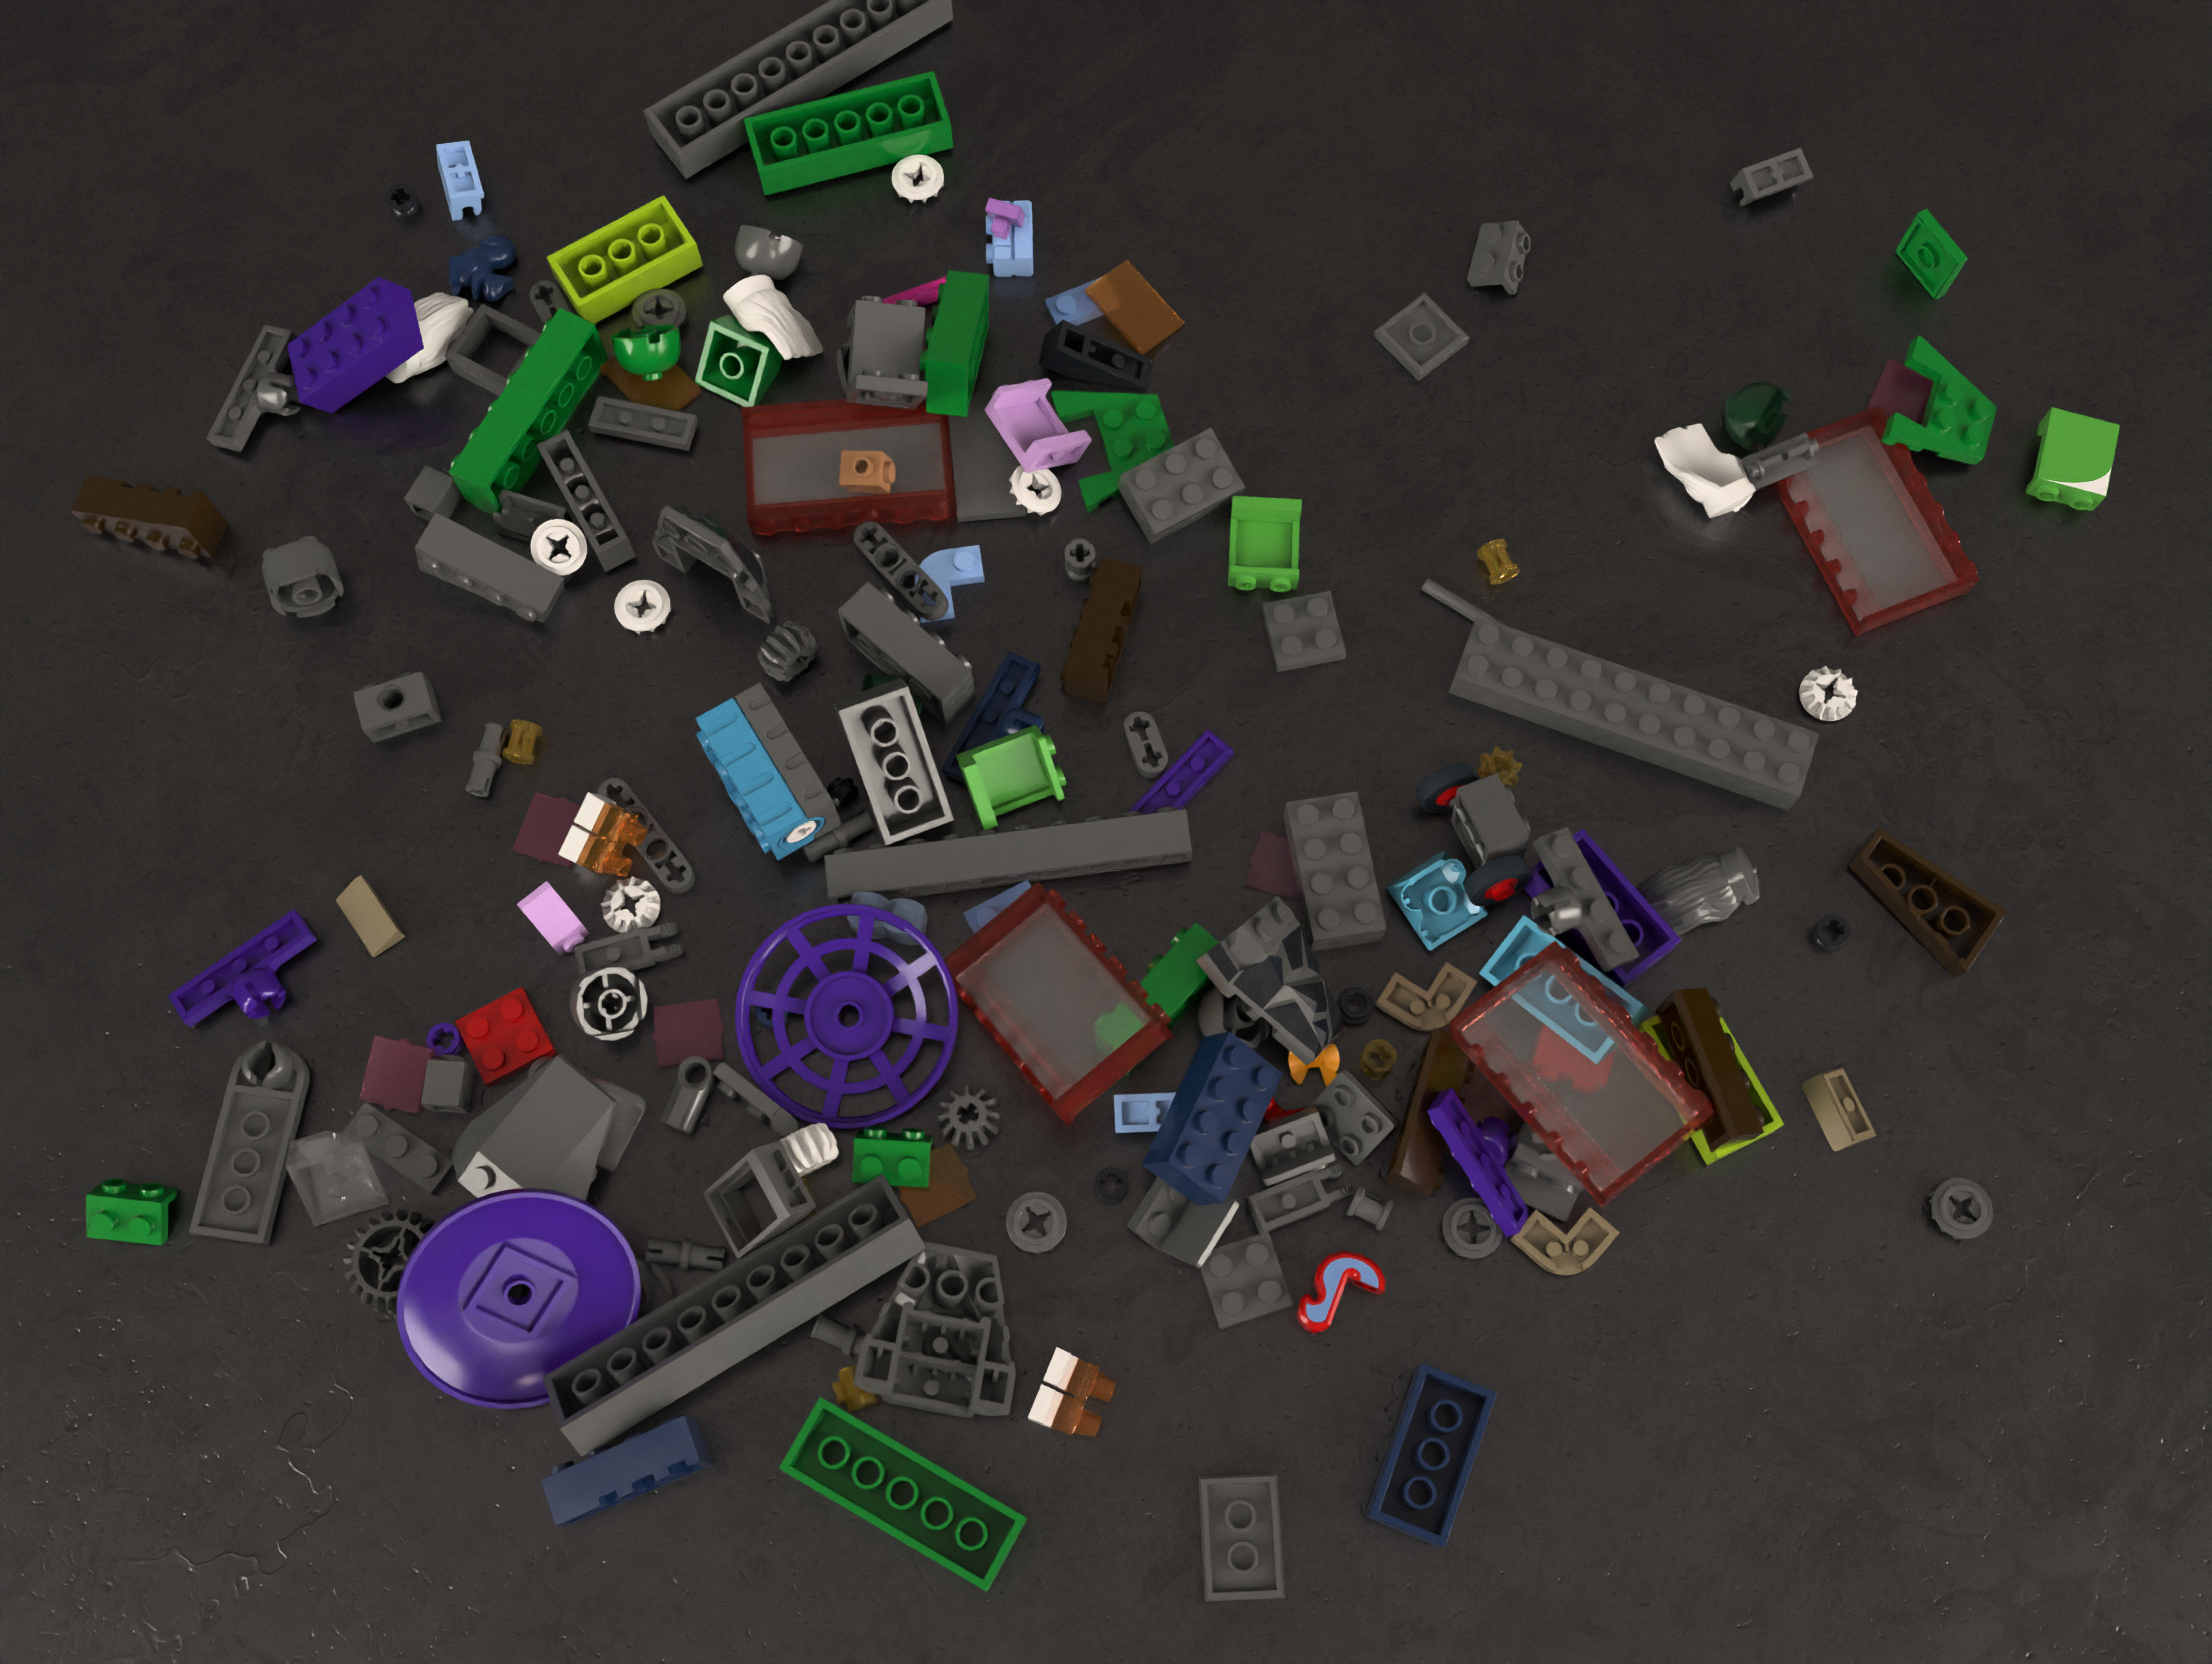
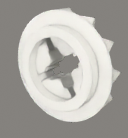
[892,155,944,203]
[1009,465,1061,516]
[531,519,588,575]
[614,580,671,634]
[1799,666,1858,721]
[601,876,660,933]

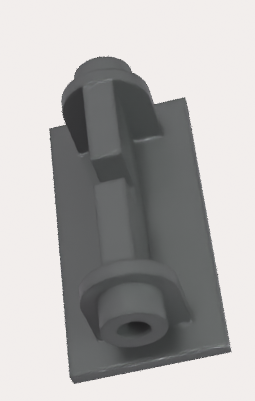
[1741,433,1820,490]

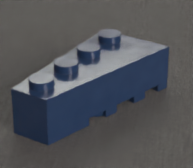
[541,1414,713,1527]

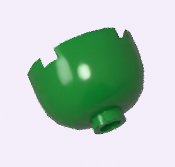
[611,324,681,381]

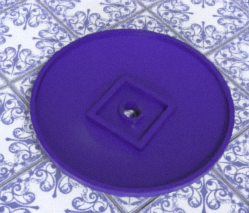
[396,1188,641,1409]

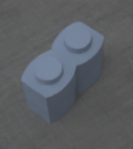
[847,892,928,946]

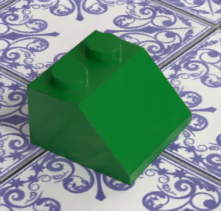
[694,314,783,410]

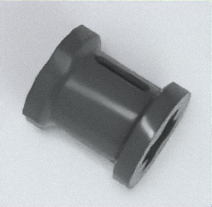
[1064,538,1096,582]
[1346,1184,1395,1231]

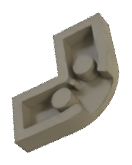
[1375,962,1478,1031]
[1510,1207,1620,1276]

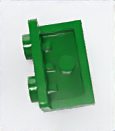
[852,1126,933,1188]
[86,1178,177,1245]

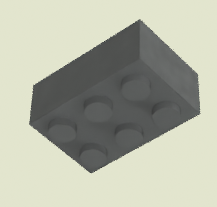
[1117,428,1245,545]

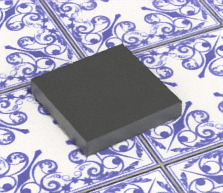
[1374,292,1469,381]

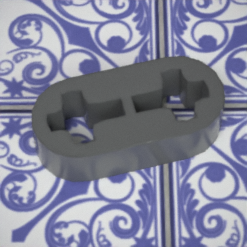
[529,280,571,326]
[1124,711,1168,779]

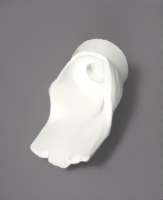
[723,275,823,360]
[386,292,474,383]
[1654,423,1756,518]

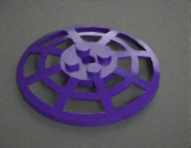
[735,904,959,1129]

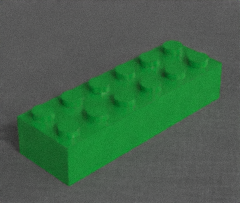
[744,71,953,196]
[449,308,609,515]
[779,1397,1028,1592]

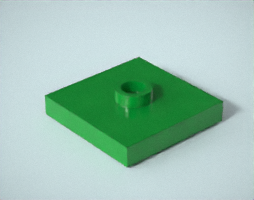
[1895,208,1968,300]

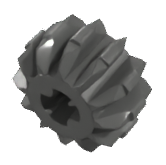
[757,621,818,682]
[937,1085,1001,1150]

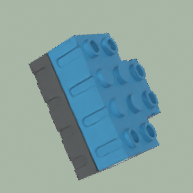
[695,682,841,860]

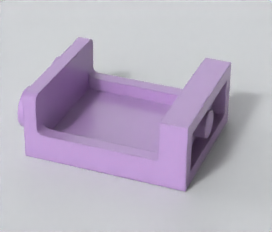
[985,378,1092,473]

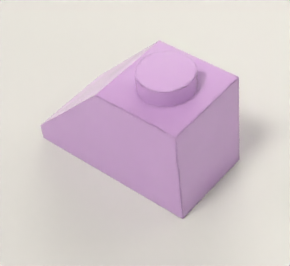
[517,881,590,956]

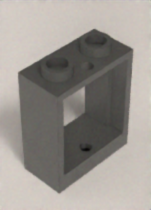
[445,304,542,396]
[703,1141,816,1260]

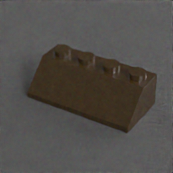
[1656,988,1764,1153]
[1384,1028,1475,1199]

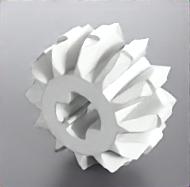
[780,1123,839,1177]

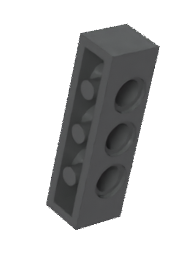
[536,430,636,572]

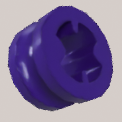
[426,1022,464,1058]

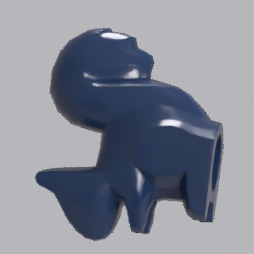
[449,234,516,302]

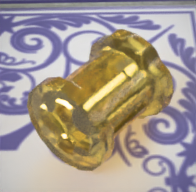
[1477,539,1520,585]
[502,720,542,765]
[1359,1039,1397,1080]

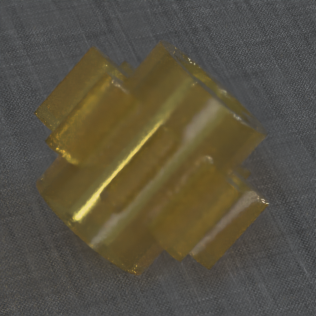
[1477,746,1523,786]
[832,1364,877,1411]

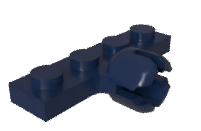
[941,651,1045,784]

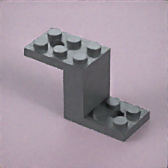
[846,296,928,410]

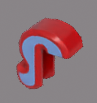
[1297,1251,1385,1333]

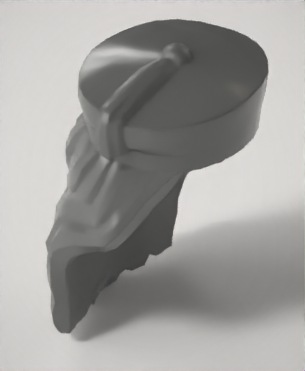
[1637,847,1760,935]

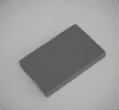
[1198,1474,1285,1601]

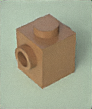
[839,450,896,494]

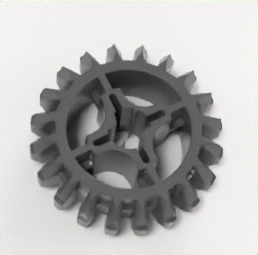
[343,1208,435,1314]

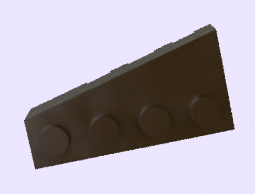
[71,475,228,559]
[1060,557,1143,706]
[1848,828,2007,978]

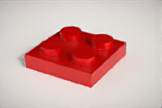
[455,987,557,1088]

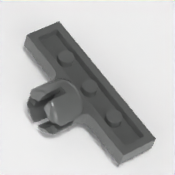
[206,325,301,452]
[1530,827,1639,973]

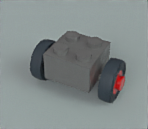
[1416,762,1531,906]

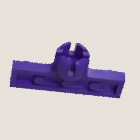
[168,909,317,1027]
[1427,1088,1530,1237]

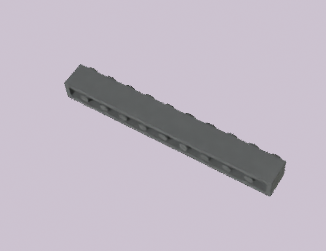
[824,807,1192,905]

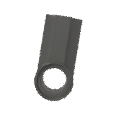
[660,1056,718,1134]

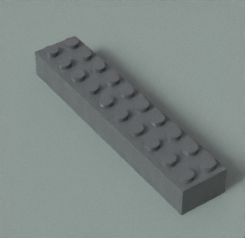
[643,0,953,179]
[1448,616,1819,811]
[542,1174,926,1457]

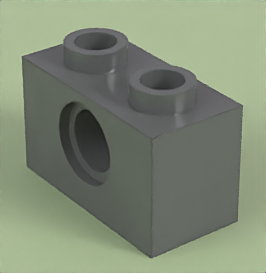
[353,671,442,743]

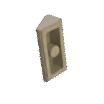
[335,875,405,958]
[1801,1067,1876,1151]

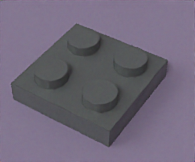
[1262,591,1347,672]
[1200,1232,1293,1330]

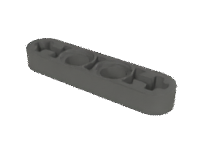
[853,521,949,621]
[598,778,695,894]

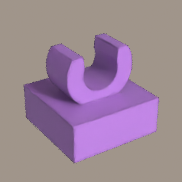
[985,198,1026,240]

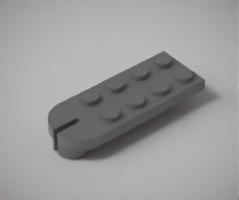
[189,1041,310,1245]

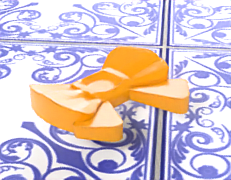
[1288,1043,1340,1087]

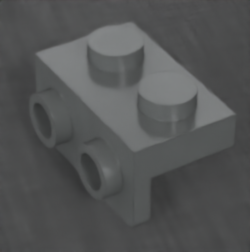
[1467,220,1531,295]
[1250,1106,1336,1186]

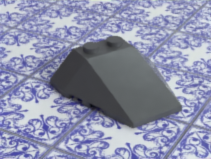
[450,1055,617,1201]

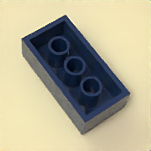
[1142,1032,1283,1205]
[1364,1363,1497,1548]

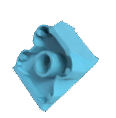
[1386,851,1489,951]

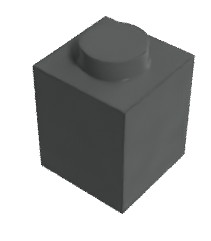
[404,465,463,521]
[421,1055,475,1113]

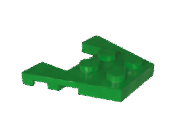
[1881,335,1997,465]
[1051,391,1174,512]

